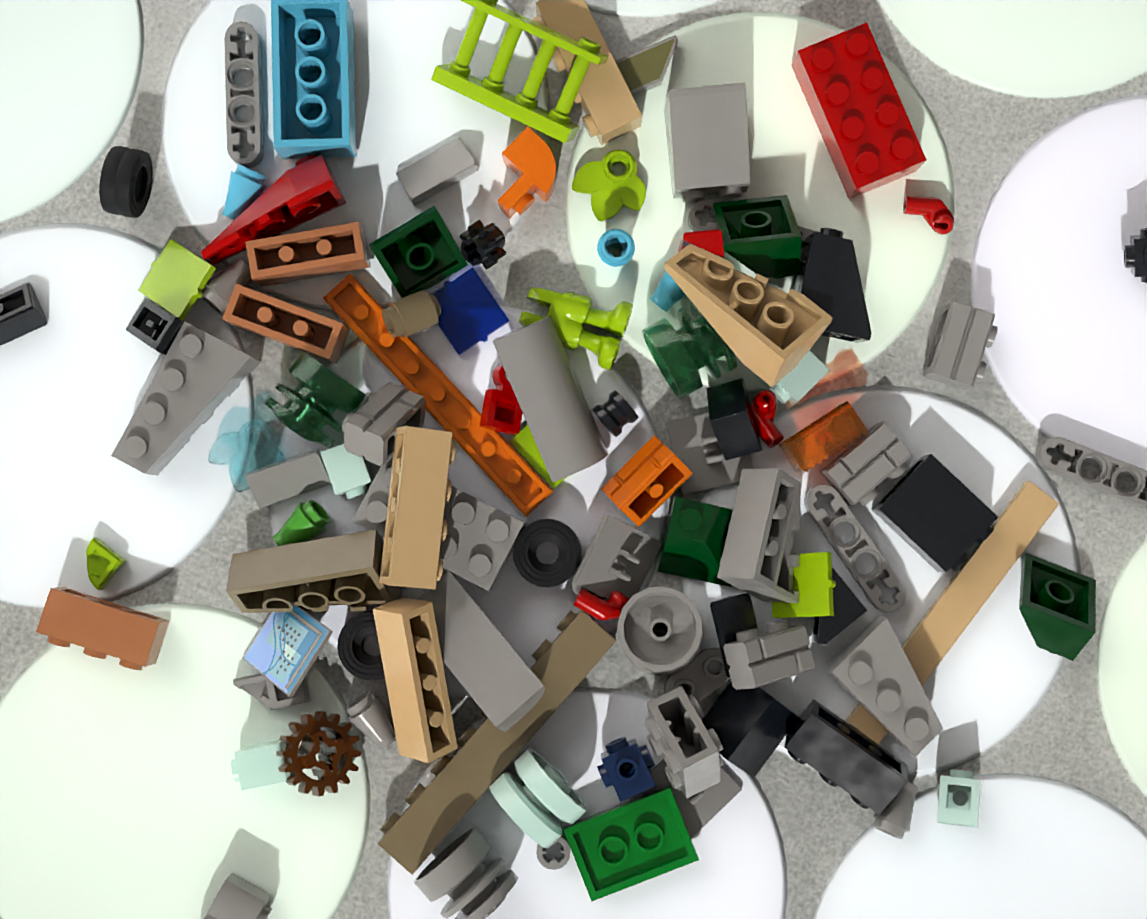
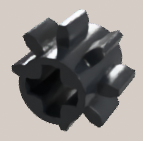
[459,220,507,270]

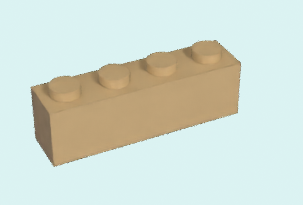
[533,0,643,146]
[379,426,456,590]
[373,597,458,763]

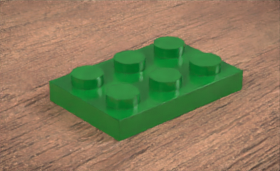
[563,785,699,902]

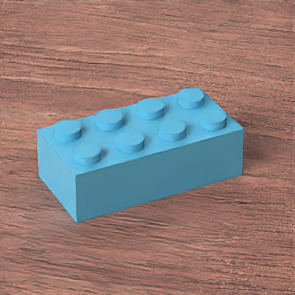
[271,0,357,159]

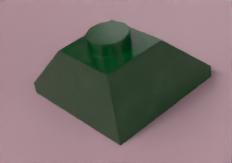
[713,195,801,279]
[657,497,733,587]
[1019,552,1096,661]

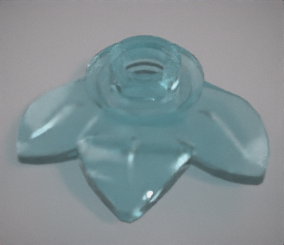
[208,420,285,492]

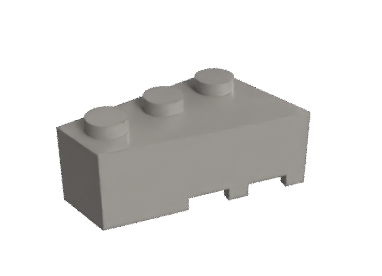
[717,468,801,603]
[825,615,943,756]

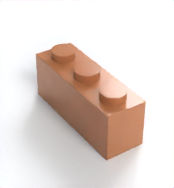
[245,222,371,287]
[222,284,350,365]
[36,587,170,670]

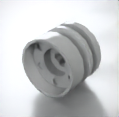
[414,827,518,919]

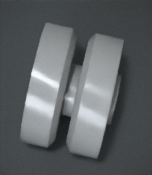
[617,586,703,676]

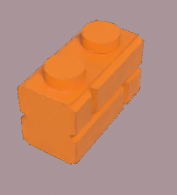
[601,435,693,527]

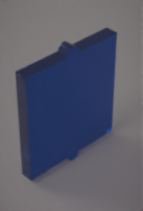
[433,267,510,356]

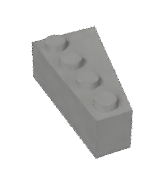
[111,321,261,476]

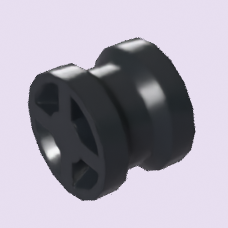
[592,390,639,437]

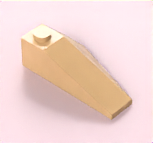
[664,243,833,387]

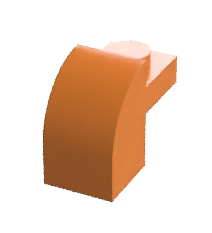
[497,126,556,219]

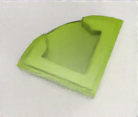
[86,537,126,591]

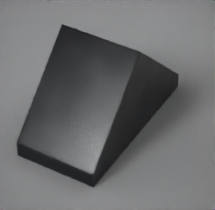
[125,298,184,356]
[706,378,763,461]
[812,568,867,645]

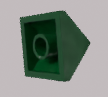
[369,206,468,298]

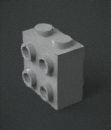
[644,686,724,799]

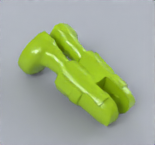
[519,287,633,371]

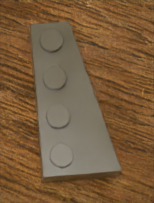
[226,530,401,613]

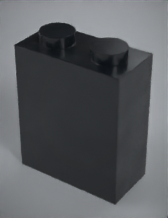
[872,454,998,572]

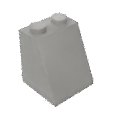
[664,82,750,203]

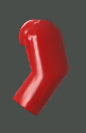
[903,195,954,235]
[751,390,784,448]

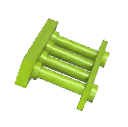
[431,0,608,144]

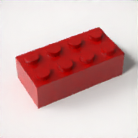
[791,22,927,199]

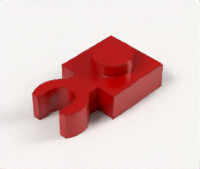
[479,365,523,435]

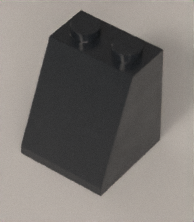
[793,228,872,343]

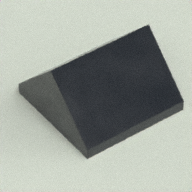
[701,681,799,778]

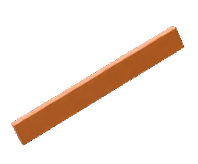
[323,273,554,517]

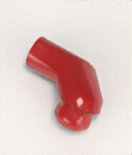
[573,588,629,620]

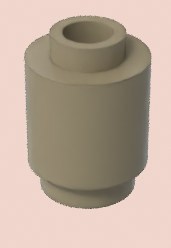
[382,290,441,338]

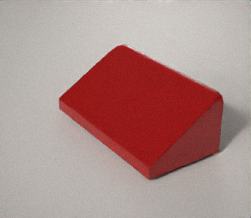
[678,229,724,258]

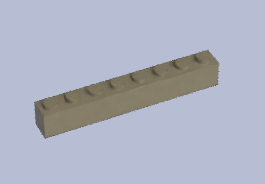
[378,610,616,875]

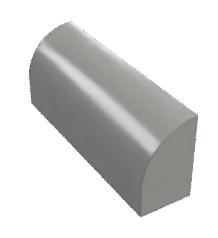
[493,315,609,483]
[417,571,545,733]

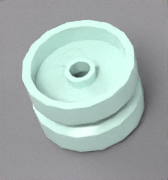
[489,748,587,849]

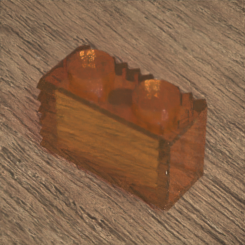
[779,401,867,474]

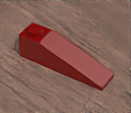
[201,154,346,266]

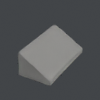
[396,137,478,206]
[245,448,331,508]

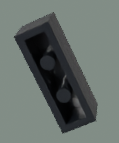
[784,699,908,815]

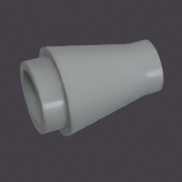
[202,259,251,315]
[346,691,396,750]
[873,782,918,839]

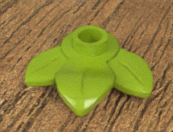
[572,149,646,222]

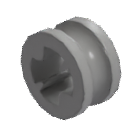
[536,834,571,870]

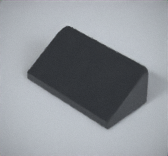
[0,282,47,346]
[710,593,759,678]

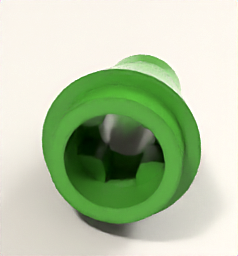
[273,499,330,546]

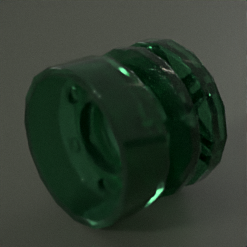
[642,302,738,400]
[264,350,367,448]

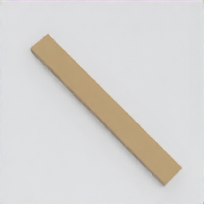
[846,481,1059,745]

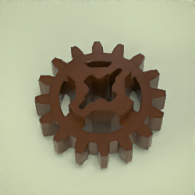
[276,711,362,796]

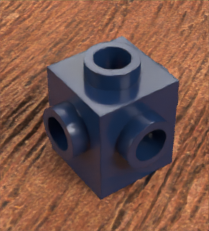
[597,736,656,802]

